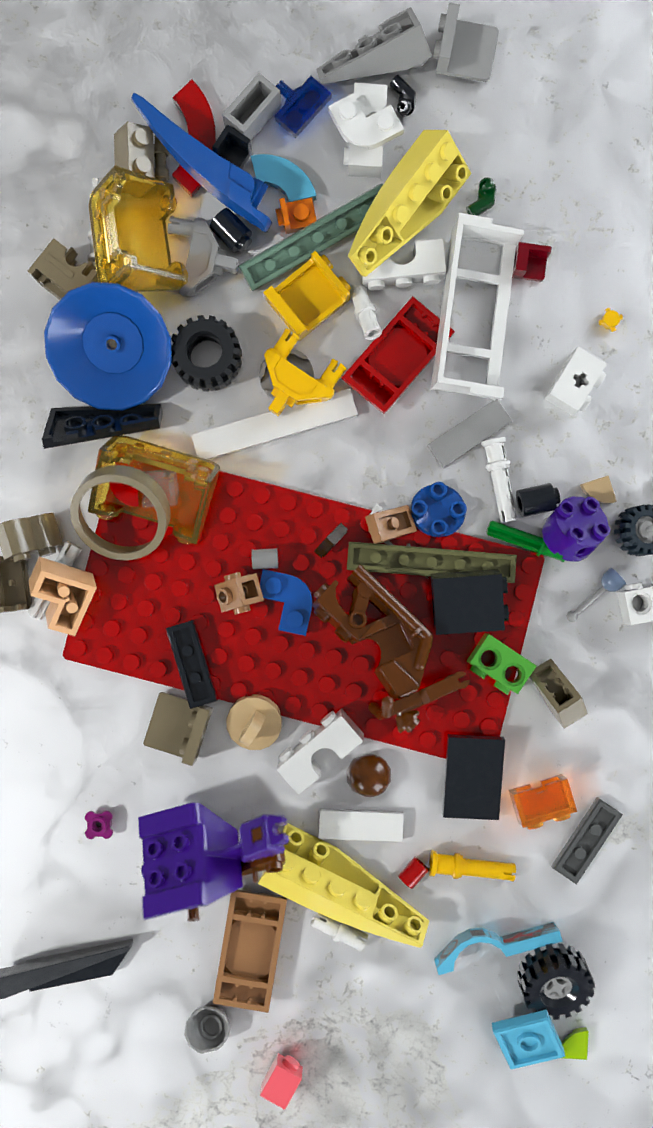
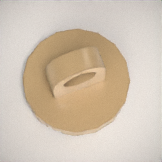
[226,695,282,750]

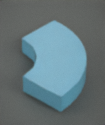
[251,154,317,202]

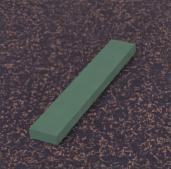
[238,184,383,291]

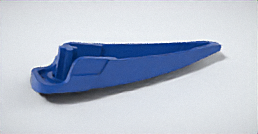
[131,93,272,232]

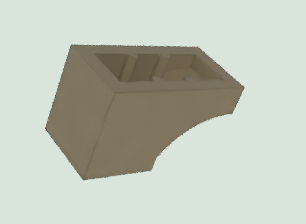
[529,659,588,729]

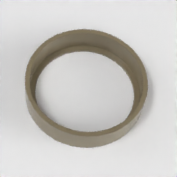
[70,465,171,560]

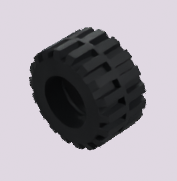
[171,315,242,392]

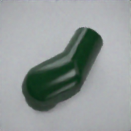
[466,177,496,216]

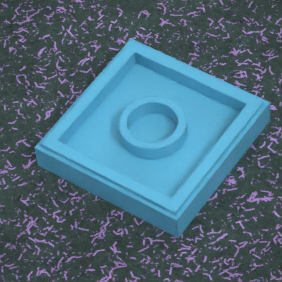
[492,1009,565,1069]

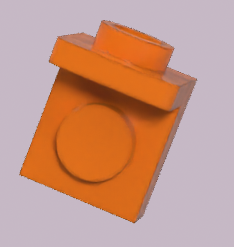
[275,198,317,234]

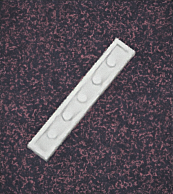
[191,388,358,462]

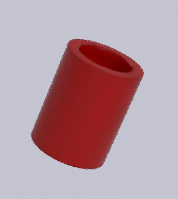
[398,856,429,889]

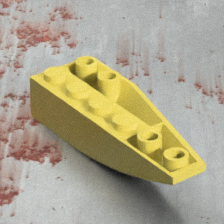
[348,130,472,277]
[258,823,430,948]

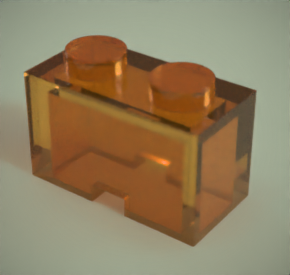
[508,774,577,829]

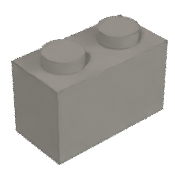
[222,73,282,141]

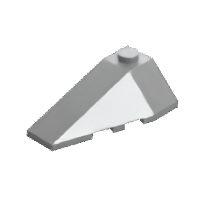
[316,7,433,84]

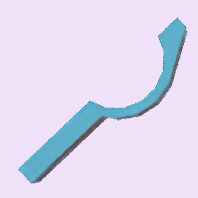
[434,922,563,975]

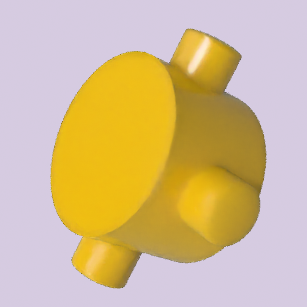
[598,308,623,332]

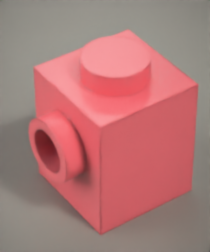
[260,1053,303,1110]

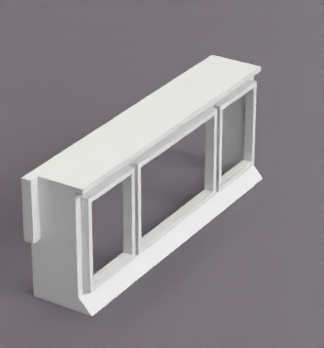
[431,213,524,401]

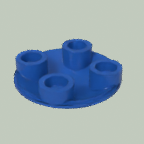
[410,482,467,537]

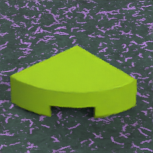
[561,1027,589,1060]

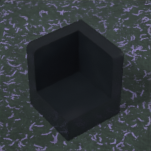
[212,125,252,169]

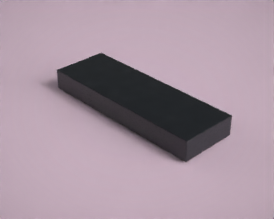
[166,620,218,709]

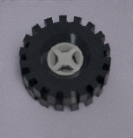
[517,943,595,1020]

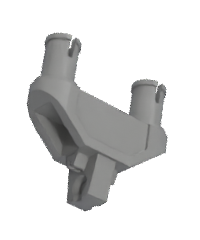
[155,216,239,297]

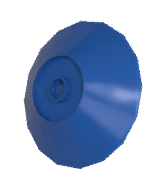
[44,282,172,411]

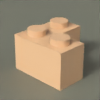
[29,557,97,636]

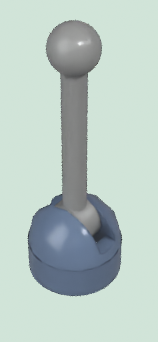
[567,568,626,622]

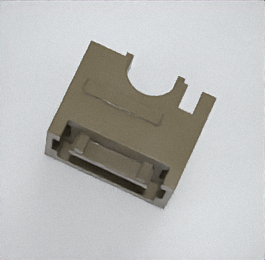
[28,238,105,300]

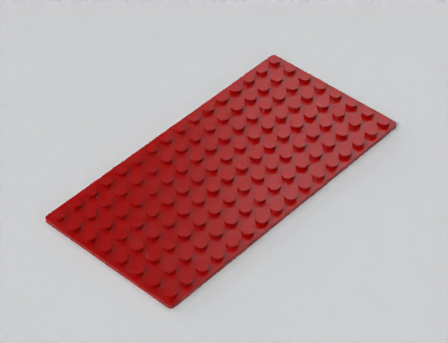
[63,446,545,759]

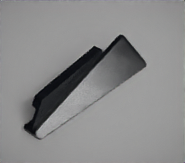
[0,939,134,999]

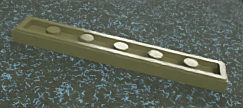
[347,542,517,583]

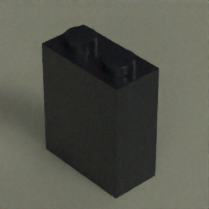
[431,569,509,635]

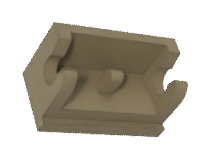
[0,556,32,613]

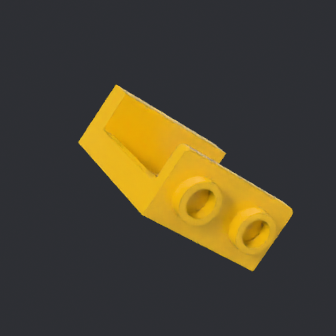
[263,251,351,341]

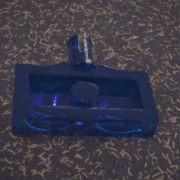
[275,76,332,138]

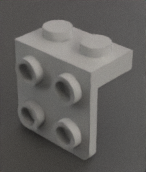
[433,3,499,82]

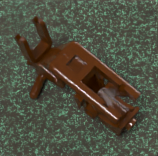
[312,564,469,733]

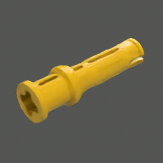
[429,850,516,882]

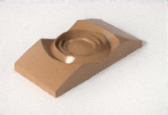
[213,889,287,1013]

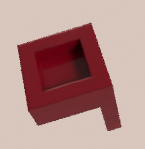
[512,242,552,282]

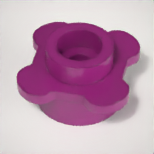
[85,811,113,839]

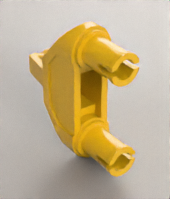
[264,328,347,417]

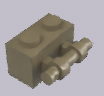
[114,121,169,194]

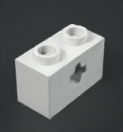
[544,346,607,416]

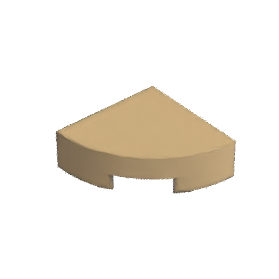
[580,476,617,504]

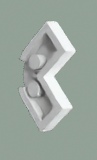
[328,93,404,150]

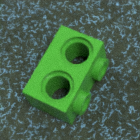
[467,633,536,695]

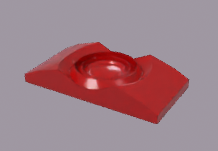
[341,296,455,414]

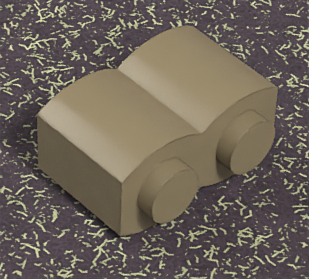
[0,513,63,563]

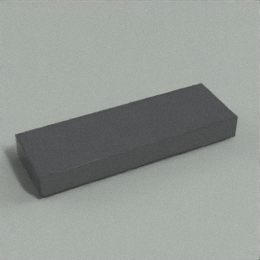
[551,797,623,885]

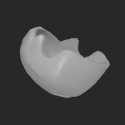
[184,1006,230,1054]

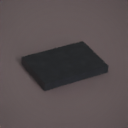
[442,734,505,820]

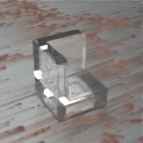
[142,469,179,508]

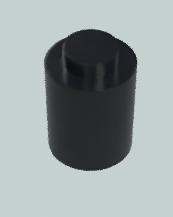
[209,208,252,252]
[516,483,561,517]

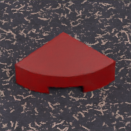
[109,482,140,507]

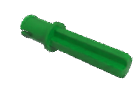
[486,521,565,563]

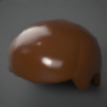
[346,754,391,797]

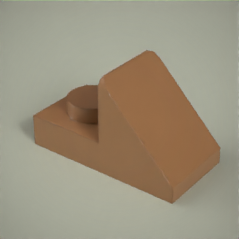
[365,505,417,544]

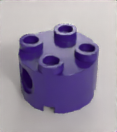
[542,496,610,562]

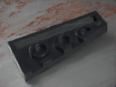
[42,404,163,449]

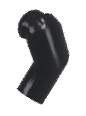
[389,75,416,116]

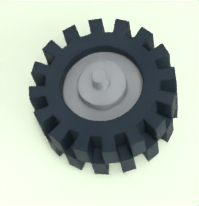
[614,504,653,556]

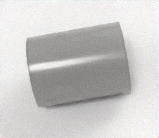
[252,548,278,569]

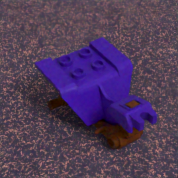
[138,803,290,922]

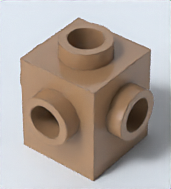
[214,572,264,615]

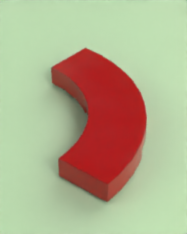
[172,79,216,197]

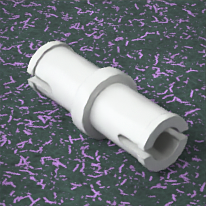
[350,285,382,340]
[310,912,368,951]

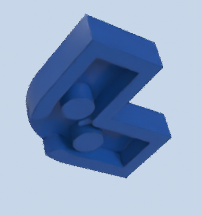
[260,569,313,636]

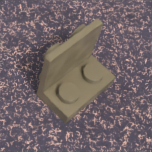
[143,692,213,766]

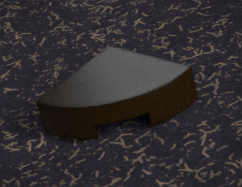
[314,523,348,558]

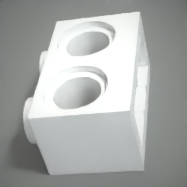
[617,580,653,625]

